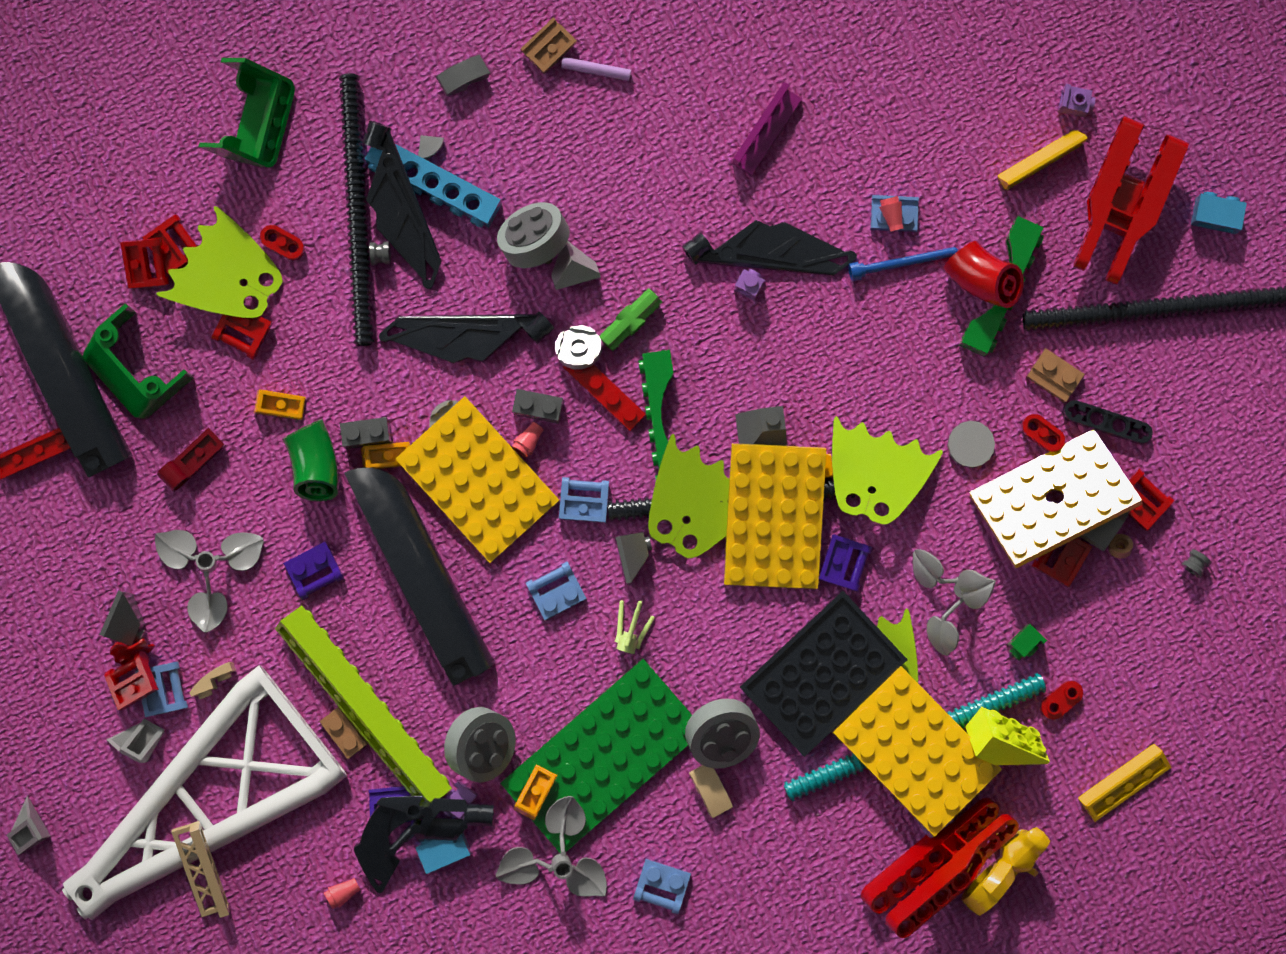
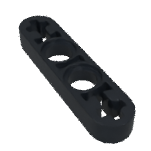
[1063,400,1153,444]

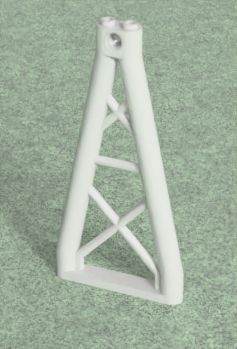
[62,665,347,920]

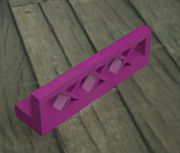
[733,82,802,177]

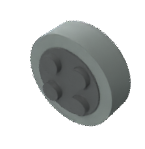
[497,202,570,268]
[685,699,760,768]
[444,707,516,782]

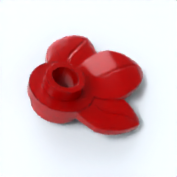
[110,638,155,665]

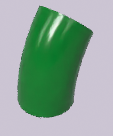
[282,419,339,501]

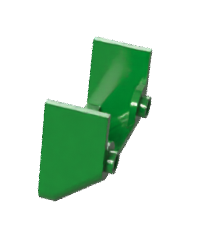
[198,58,295,167]
[83,303,194,419]

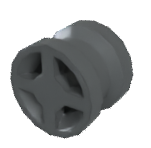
[370,241,391,266]
[1181,549,1212,578]

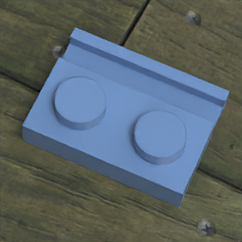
[870,195,919,232]

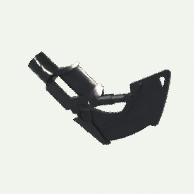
[354,796,494,893]

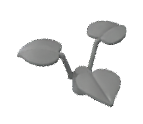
[155,530,264,633]
[913,549,996,656]
[496,796,607,897]

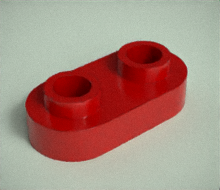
[260,225,305,260]
[1021,414,1065,452]
[1040,681,1083,719]

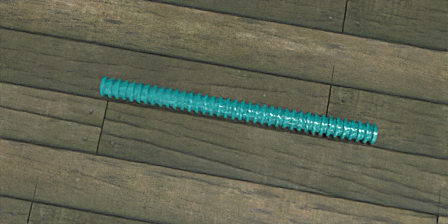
[784,673,1046,802]

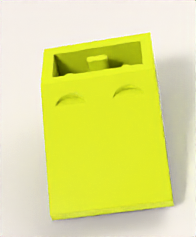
[965,707,1050,765]

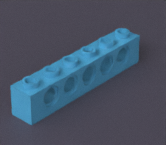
[365,144,502,228]

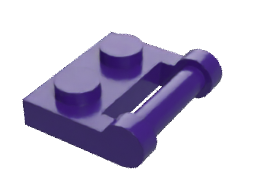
[819,534,873,592]
[283,542,345,601]

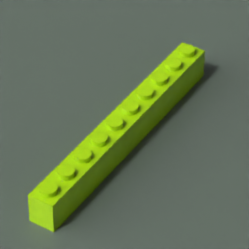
[275,605,452,802]

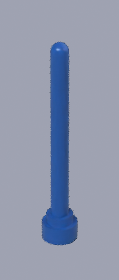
[848,247,959,282]

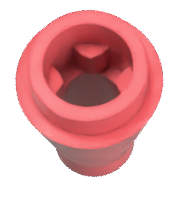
[879,196,904,232]
[512,422,544,458]
[324,878,361,909]

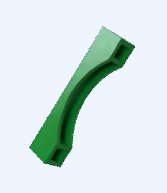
[959,216,1044,357]
[638,350,673,480]

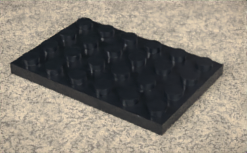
[740,591,908,757]

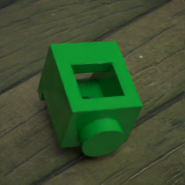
[1007,624,1047,661]

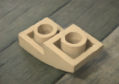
[189,662,236,699]
[689,765,733,818]

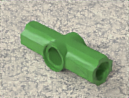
[599,288,662,352]

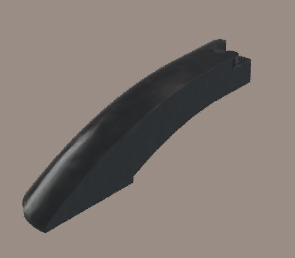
[0,262,133,478]
[344,467,495,686]

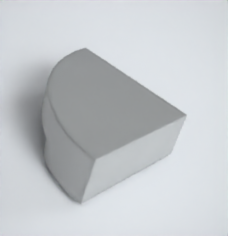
[418,135,444,159]

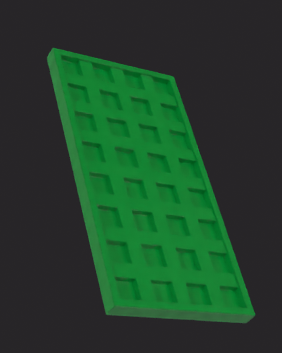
[500,659,692,853]

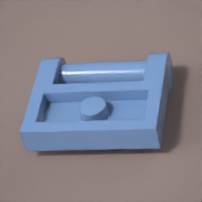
[559,477,609,523]
[526,561,587,620]
[136,661,188,717]
[633,859,691,915]

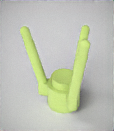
[615,600,655,654]

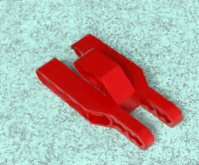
[1073,116,1189,285]
[861,797,1019,938]

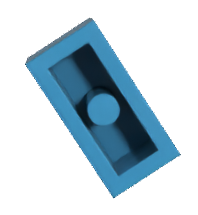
[1191,192,1247,234]
[415,833,472,874]

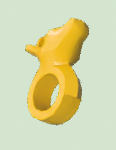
[961,827,1050,916]

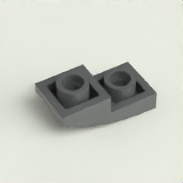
[436,54,490,96]

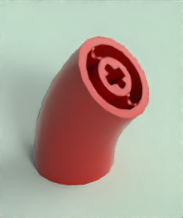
[943,241,1024,308]

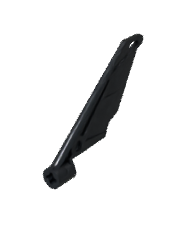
[362,120,442,289]
[681,220,857,276]
[379,312,555,363]

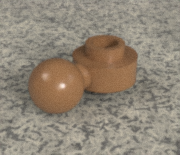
[1108,534,1133,559]

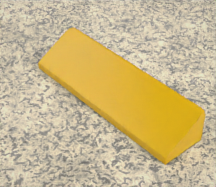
[997,130,1087,190]
[1078,744,1172,822]

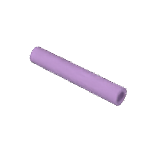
[561,57,631,81]

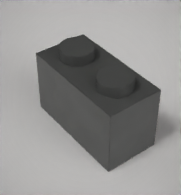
[512,389,564,424]
[340,417,392,450]

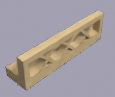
[171,821,229,918]

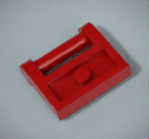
[142,214,197,275]
[120,237,170,289]
[211,314,273,360]
[1128,468,1174,531]
[1031,538,1092,588]
[104,651,159,710]

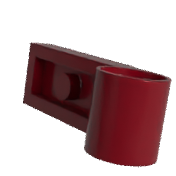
[157,428,226,492]

